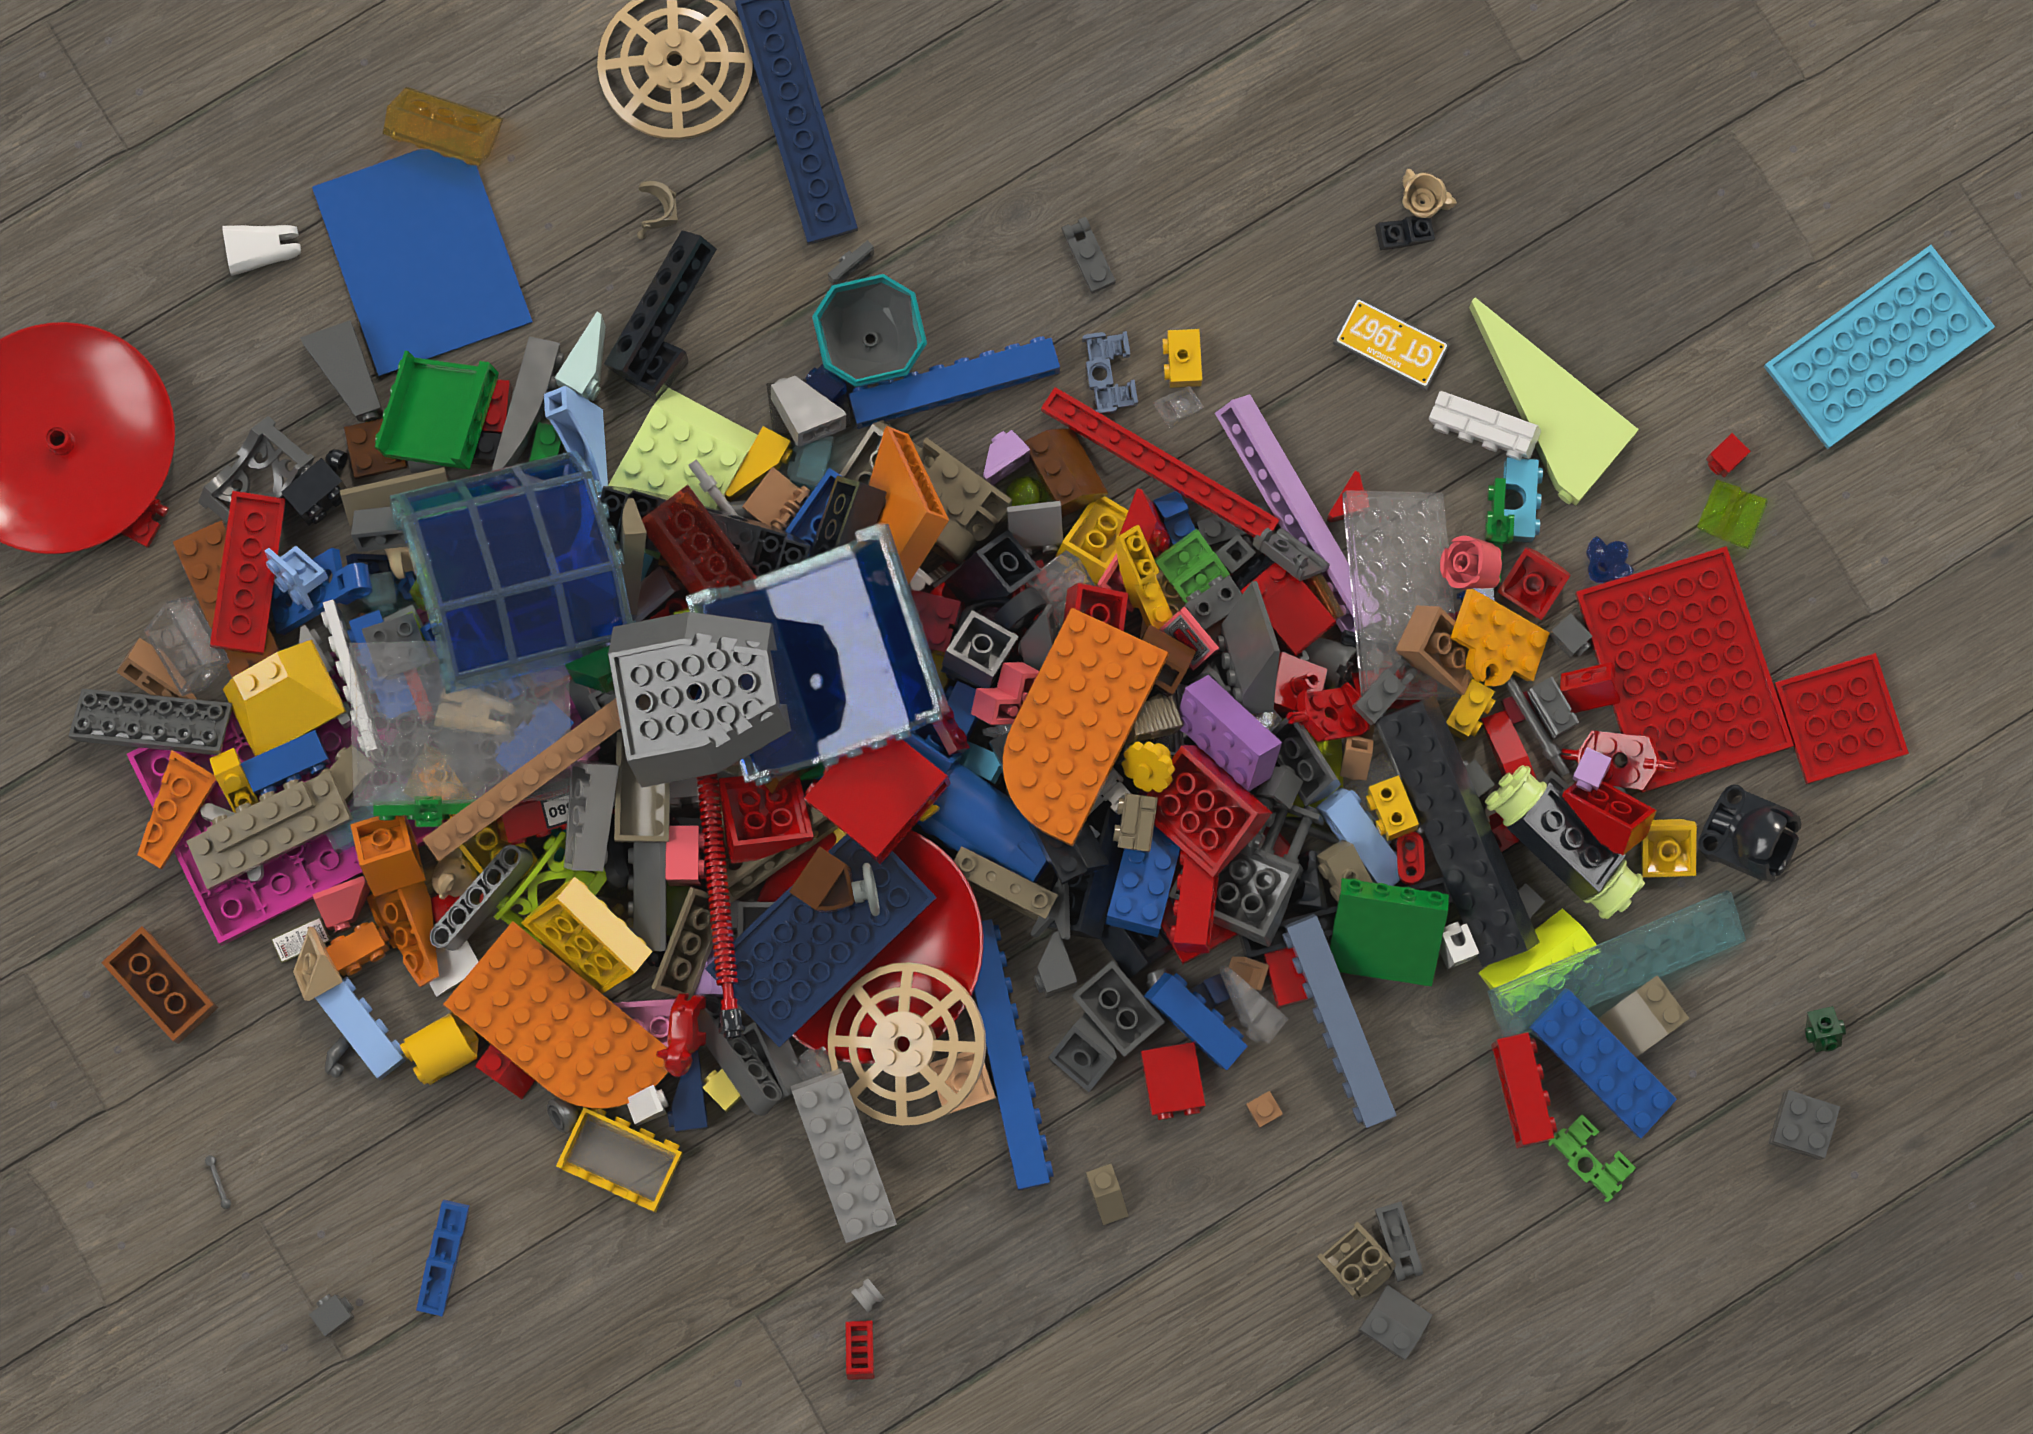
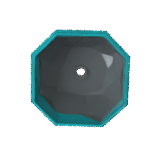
[812,274,927,387]

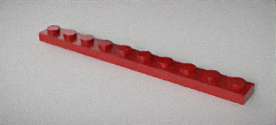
[1041,387,1280,538]

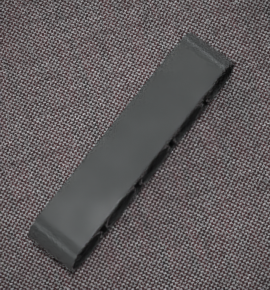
[430,845,533,951]
[697,995,782,1116]

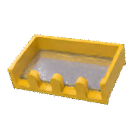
[556,1107,683,1213]

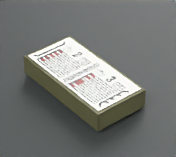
[271,917,331,964]

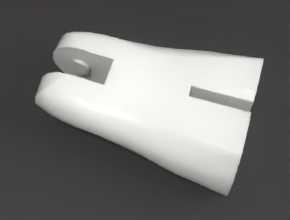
[222,225,301,276]

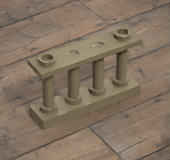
[954,846,1058,921]

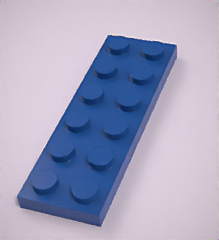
[1529,988,1677,1138]

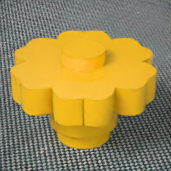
[1122,741,1175,792]

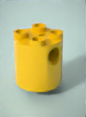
[400,1012,479,1085]

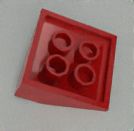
[718,774,814,864]

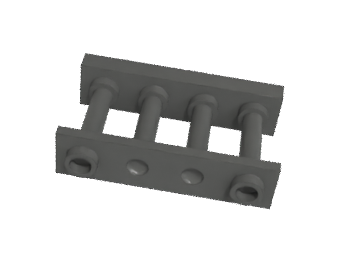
[1249,790,1324,880]

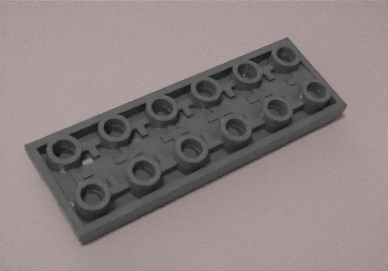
[69,689,233,755]

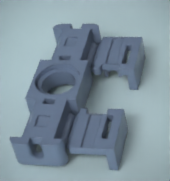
[1082,331,1138,415]

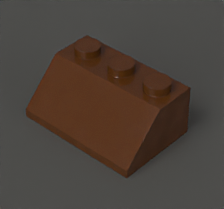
[1024,428,1108,518]

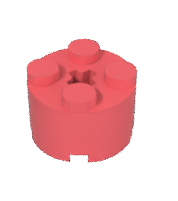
[1440,536,1502,593]

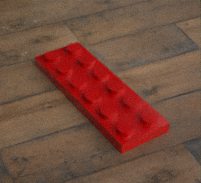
[209,491,286,655]

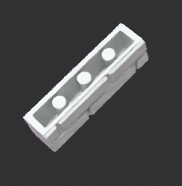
[1429,391,1541,461]

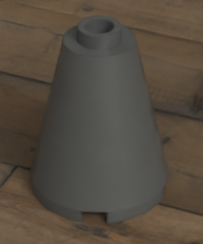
[1305,638,1361,690]

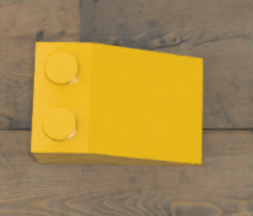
[1054,496,1128,586]

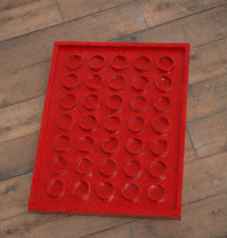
[1575,546,1794,793]

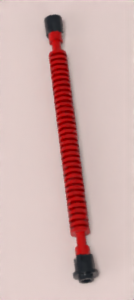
[697,774,745,1039]

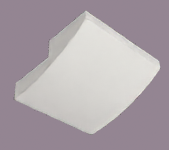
[429,933,479,997]

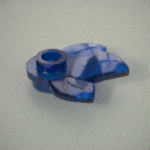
[1586,536,1634,583]

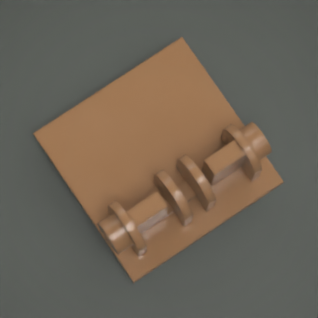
[742,467,811,531]

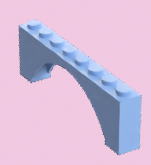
[544,386,616,605]

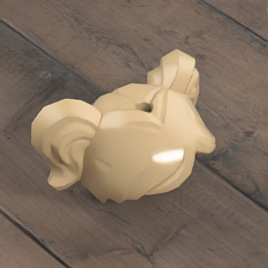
[1402,169,1457,218]
[432,847,477,899]

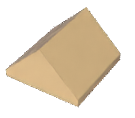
[293,927,343,1001]

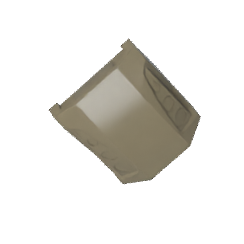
[1317,1221,1396,1301]

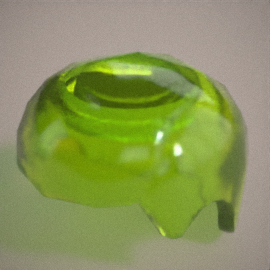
[1005,476,1048,506]

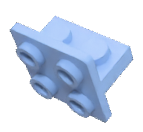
[264,546,328,610]

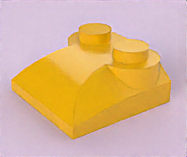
[1642,819,1697,877]

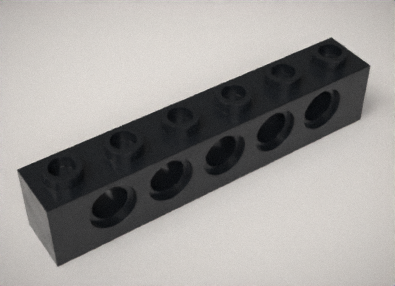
[604,230,717,383]

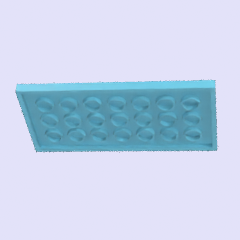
[1764,245,1995,450]

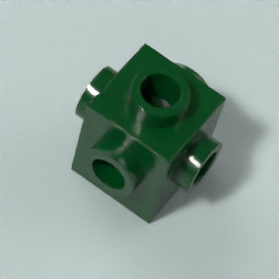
[1805,1006,1846,1052]

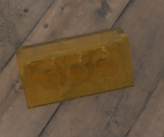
[383,87,503,166]

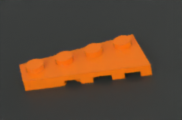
[137,750,217,870]

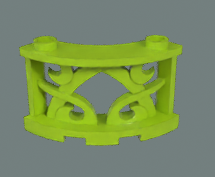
[494,831,607,951]

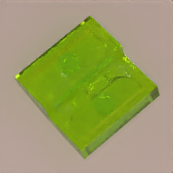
[1697,479,1768,550]

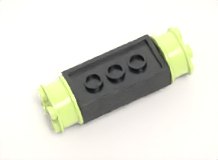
[1485,765,1645,919]

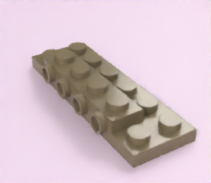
[186,771,353,890]

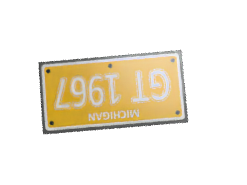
[1333,297,1450,391]

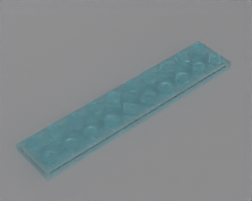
[1487,890,1746,1038]

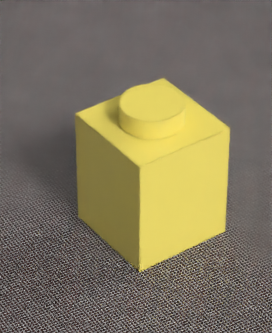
[703,1069,742,1113]

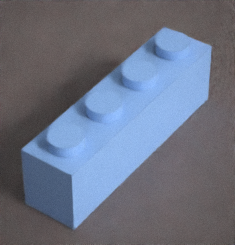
[1316,787,1409,886]
[315,976,406,1080]

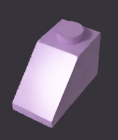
[1573,747,1612,792]

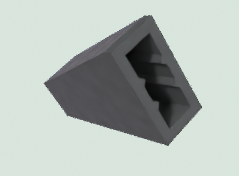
[300,320,383,422]

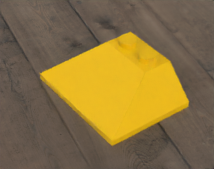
[223,640,347,757]

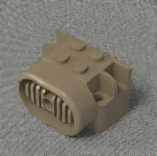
[918,437,1012,564]

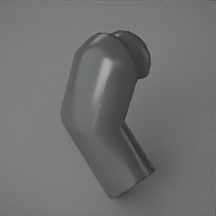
[325,1036,351,1078]

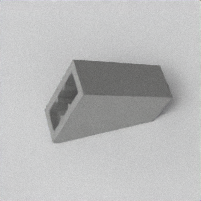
[771,376,846,448]

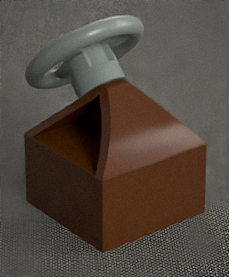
[789,846,880,916]

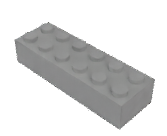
[790,1068,897,1243]

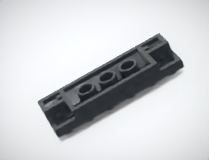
[989,732,1109,885]

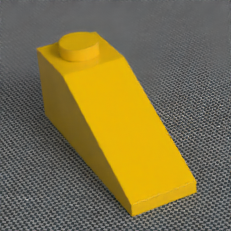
[725,426,793,502]

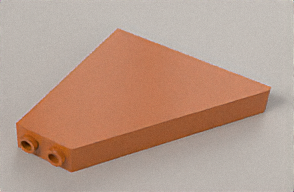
[841,426,949,647]

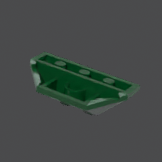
[565,645,615,695]

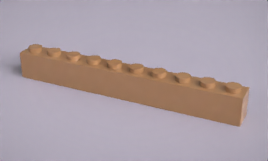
[422,694,651,862]

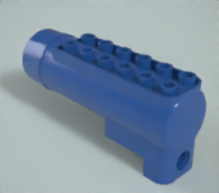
[884,698,1049,883]

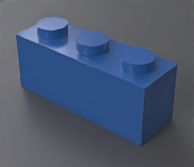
[241,730,331,796]

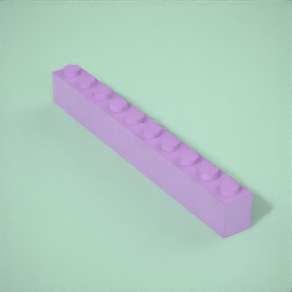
[1215,395,1382,634]

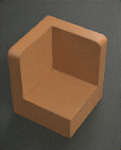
[1225,956,1269,991]

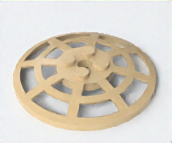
[597,0,753,140]
[828,963,986,1126]

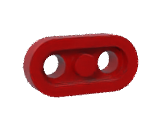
[1397,831,1425,885]

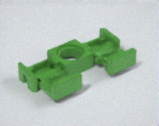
[1548,1114,1636,1202]

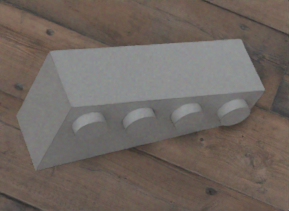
[564,760,619,871]

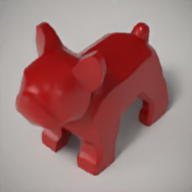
[656,993,706,1077]

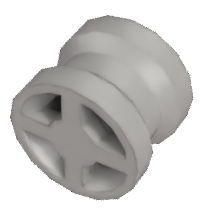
[851,1278,885,1312]

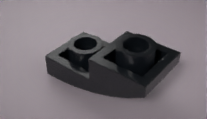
[1375,216,1435,251]

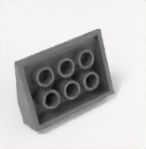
[1216,581,1280,714]
[1168,849,1300,947]

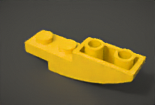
[1116,525,1173,629]

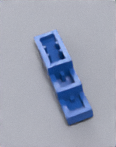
[416,1200,470,1317]

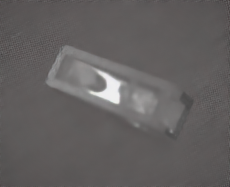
[1219,966,1288,1044]

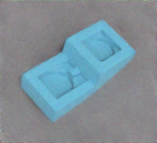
[959,741,1001,784]

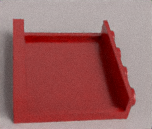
[804,719,951,864]

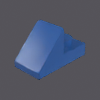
[1153,491,1195,546]

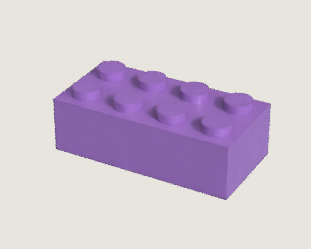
[1178,675,1282,791]

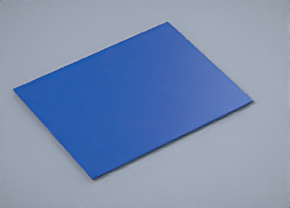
[312,133,533,376]

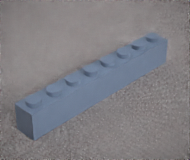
[1282,914,1397,1128]

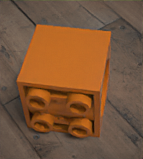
[350,815,426,896]

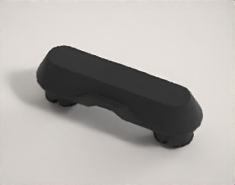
[604,820,629,890]

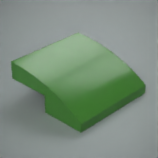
[1154,529,1230,604]

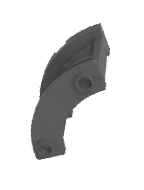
[198,416,315,523]

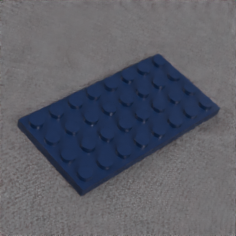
[705,834,937,1048]

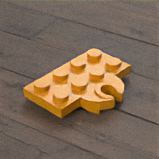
[1450,589,1549,686]

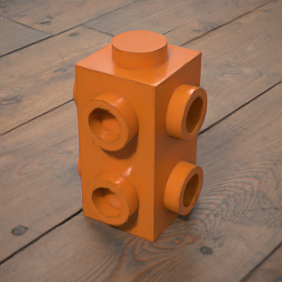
[325,922,390,976]

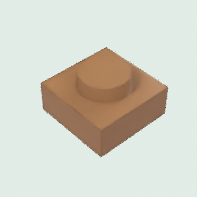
[1246,1091,1283,1128]

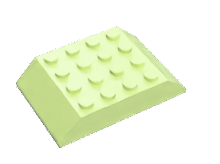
[608,388,758,574]

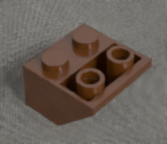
[1141,624,1196,697]

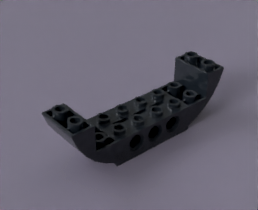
[589,486,811,597]

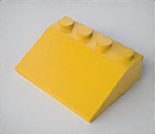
[521,877,652,994]

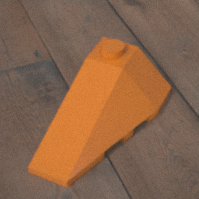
[367,881,439,987]

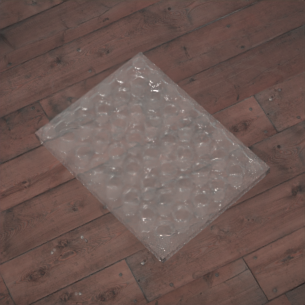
[349,637,573,807]

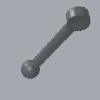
[205,1155,231,1209]

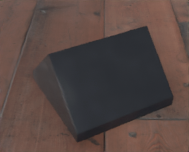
[625,341,689,401]

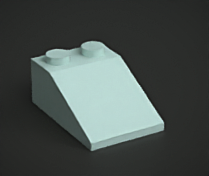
[555,312,606,401]

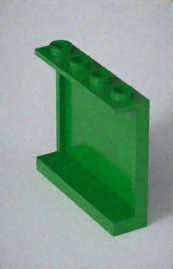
[375,351,499,470]
[1329,878,1449,987]

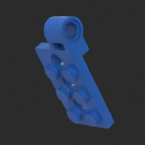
[271,548,372,635]

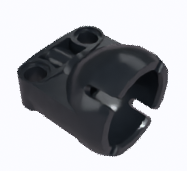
[1698,784,1801,882]

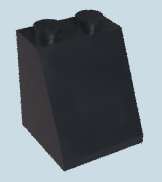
[945,530,1041,603]

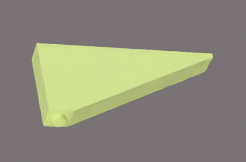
[1469,297,1639,506]

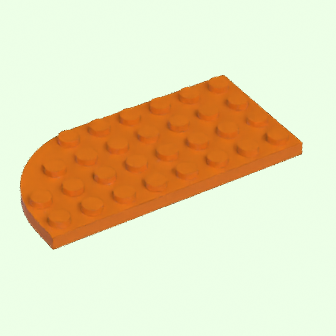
[1003,608,1169,846]
[443,921,668,1109]

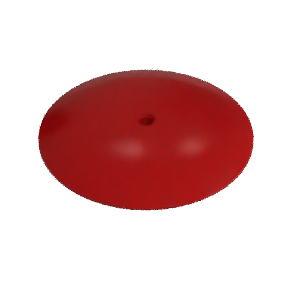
[0,322,175,554]
[757,830,983,1064]

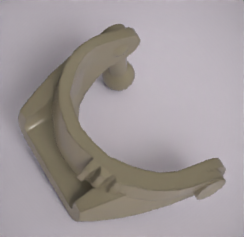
[637,181,678,240]

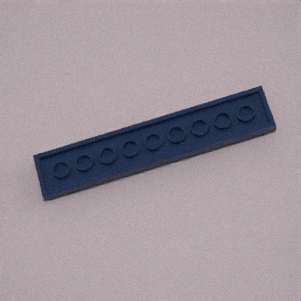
[735,0,858,245]

